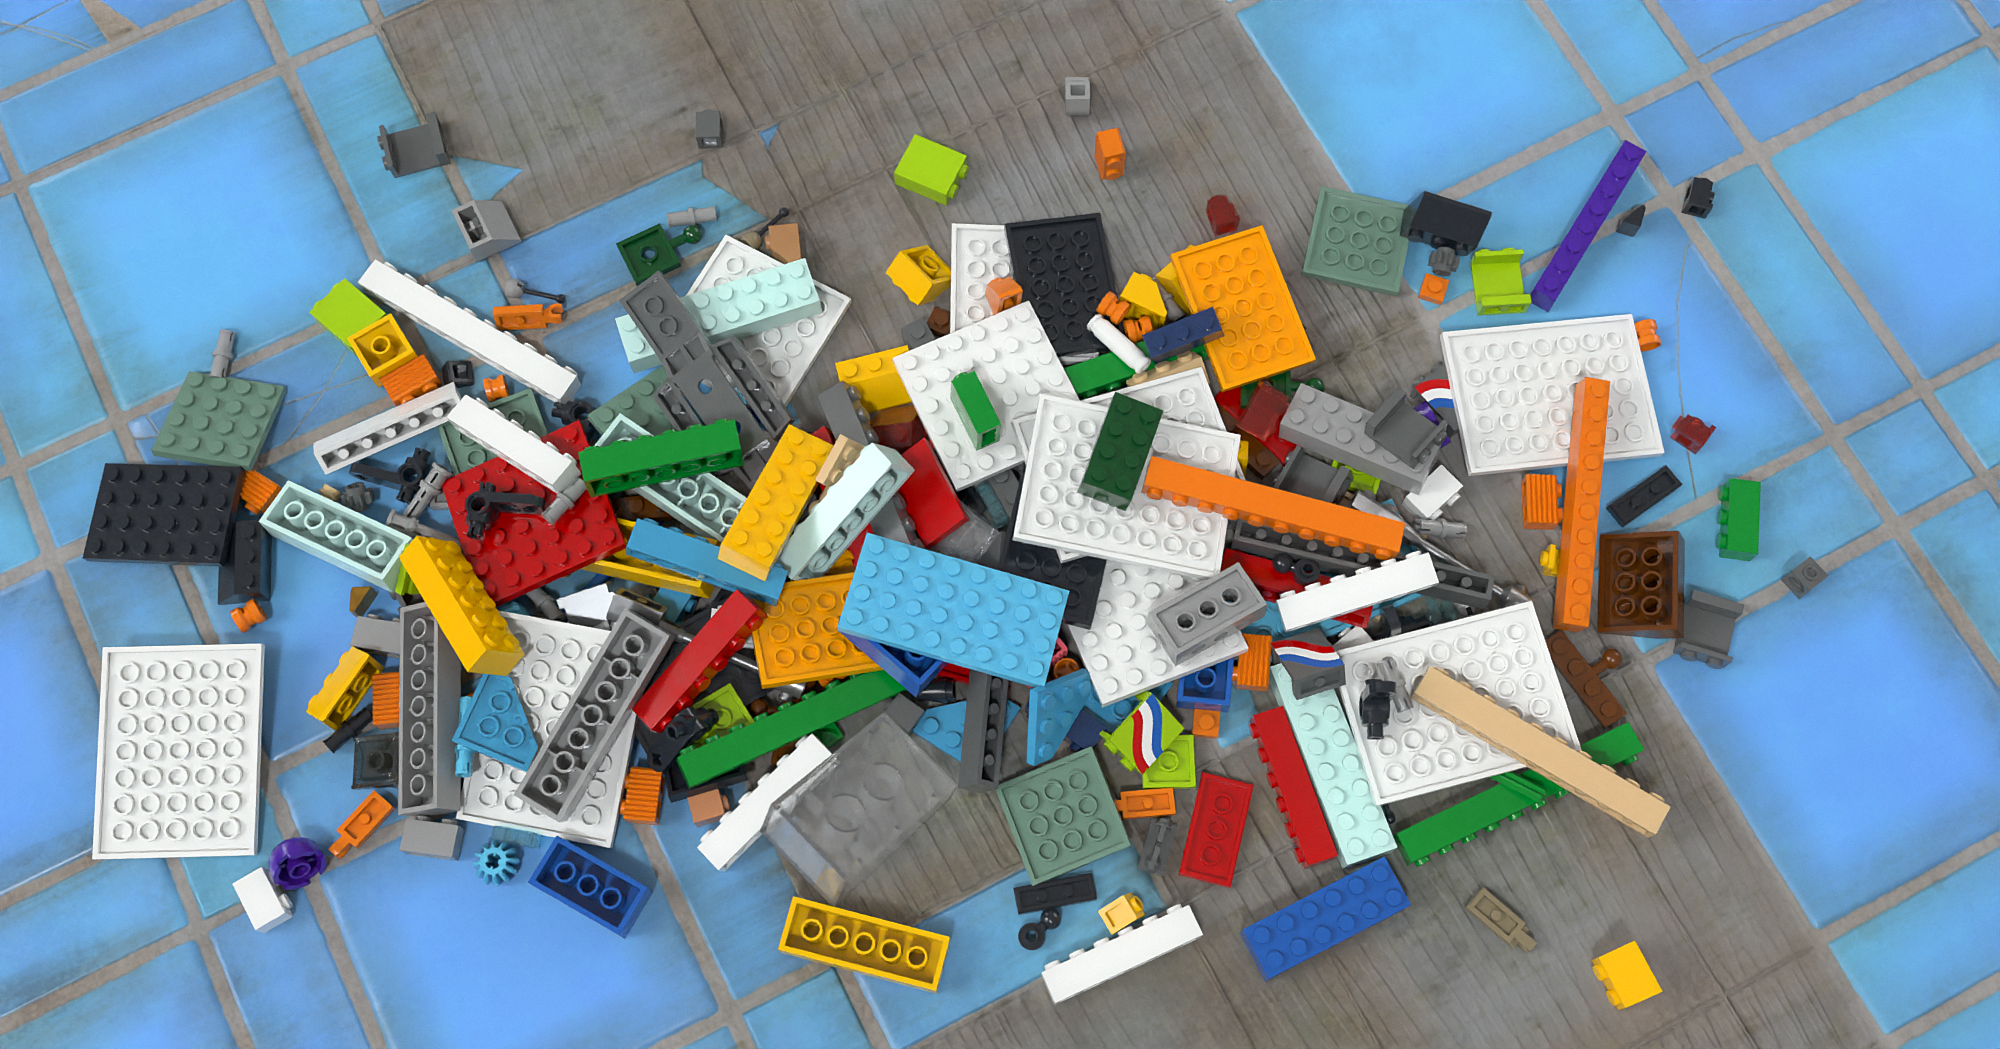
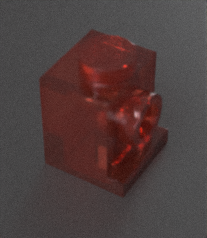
[1205,195,1240,236]
[1670,414,1716,454]

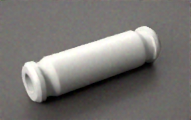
[1087,314,1151,374]

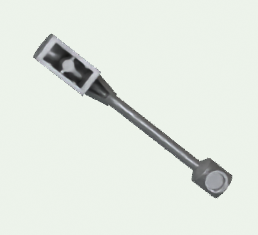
[1347,490,1534,609]
[606,587,808,702]

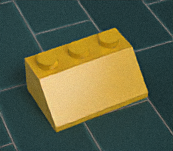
[835,345,912,414]
[306,646,384,731]

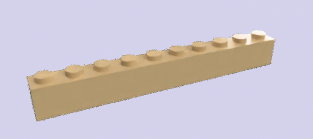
[1410,666,1670,838]

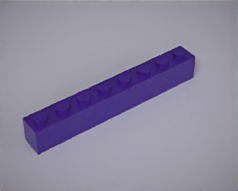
[1530,140,1647,312]

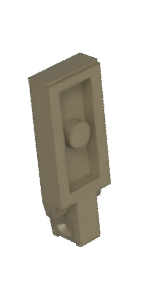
[1465,888,1537,953]

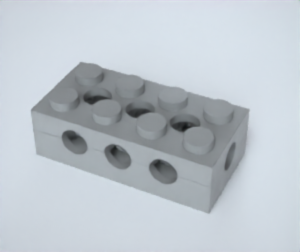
[1148,562,1267,667]

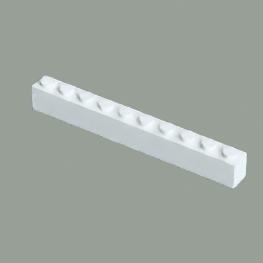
[358,259,581,404]

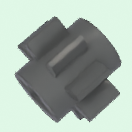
[1428,247,1460,276]
[340,482,375,512]

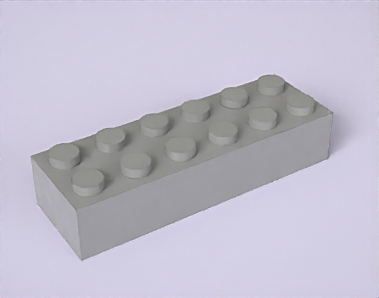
[1279,383,1441,495]

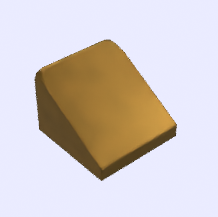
[349,587,377,617]

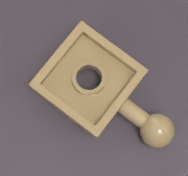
[808,434,866,515]

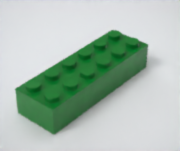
[578,419,744,497]

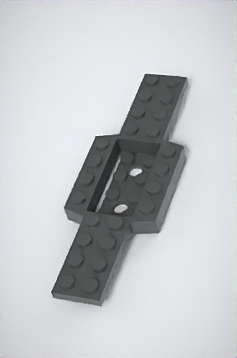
[619,271,819,540]

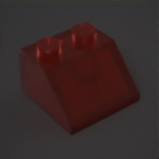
[870,405,926,455]

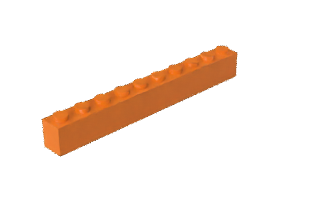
[1553,377,1610,633]
[1141,456,1405,560]

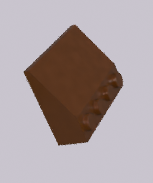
[1598,531,1685,639]

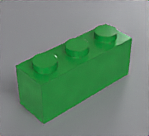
[1716,478,1761,561]

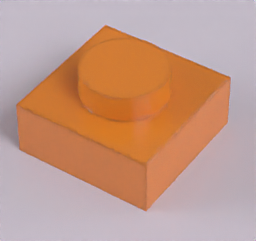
[1418,273,1450,305]
[1191,709,1220,739]

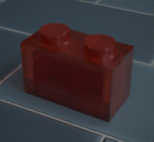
[1236,381,1290,442]

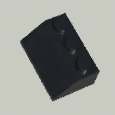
[1400,191,1492,256]
[218,519,272,605]

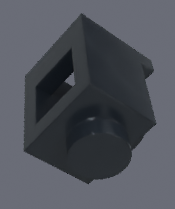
[1681,177,1715,219]

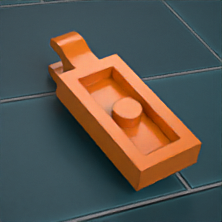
[493,303,563,331]
[1114,788,1176,820]
[328,790,395,859]

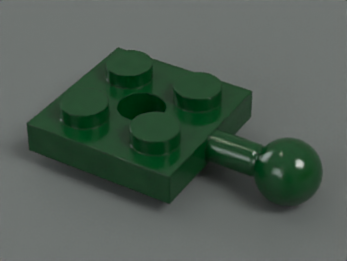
[616,223,702,286]
[1240,370,1325,411]

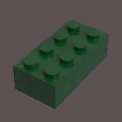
[1077,392,1164,511]

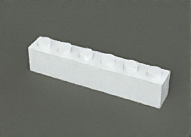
[313,382,462,475]
[446,395,582,494]
[1276,551,1439,633]
[697,734,838,872]
[1041,904,1203,1005]

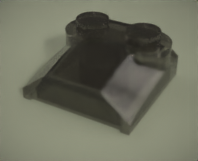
[351,732,399,790]

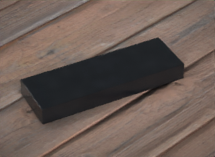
[1606,465,1683,528]
[1013,873,1097,915]

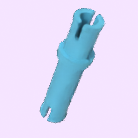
[454,696,476,778]

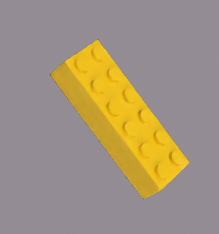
[718,424,833,581]
[581,518,721,599]
[399,536,525,676]
[778,896,951,994]

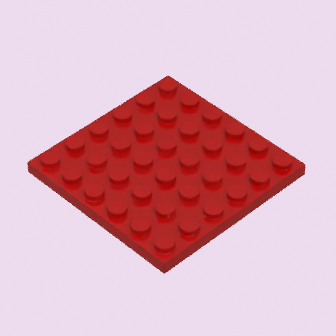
[442,420,627,607]

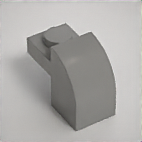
[1065,77,1090,116]

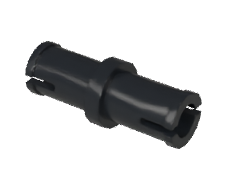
[323,707,373,754]

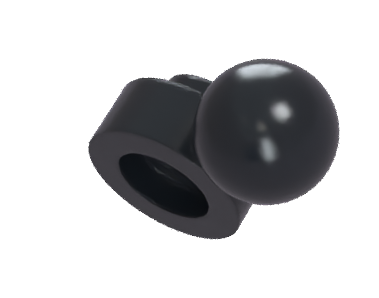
[1272,553,1320,586]
[1018,908,1061,951]

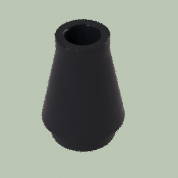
[917,678,956,704]

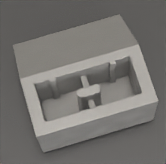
[451,200,522,262]

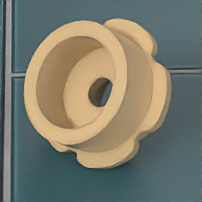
[317,484,343,503]

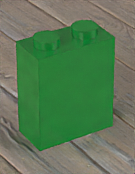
[950,371,1001,451]

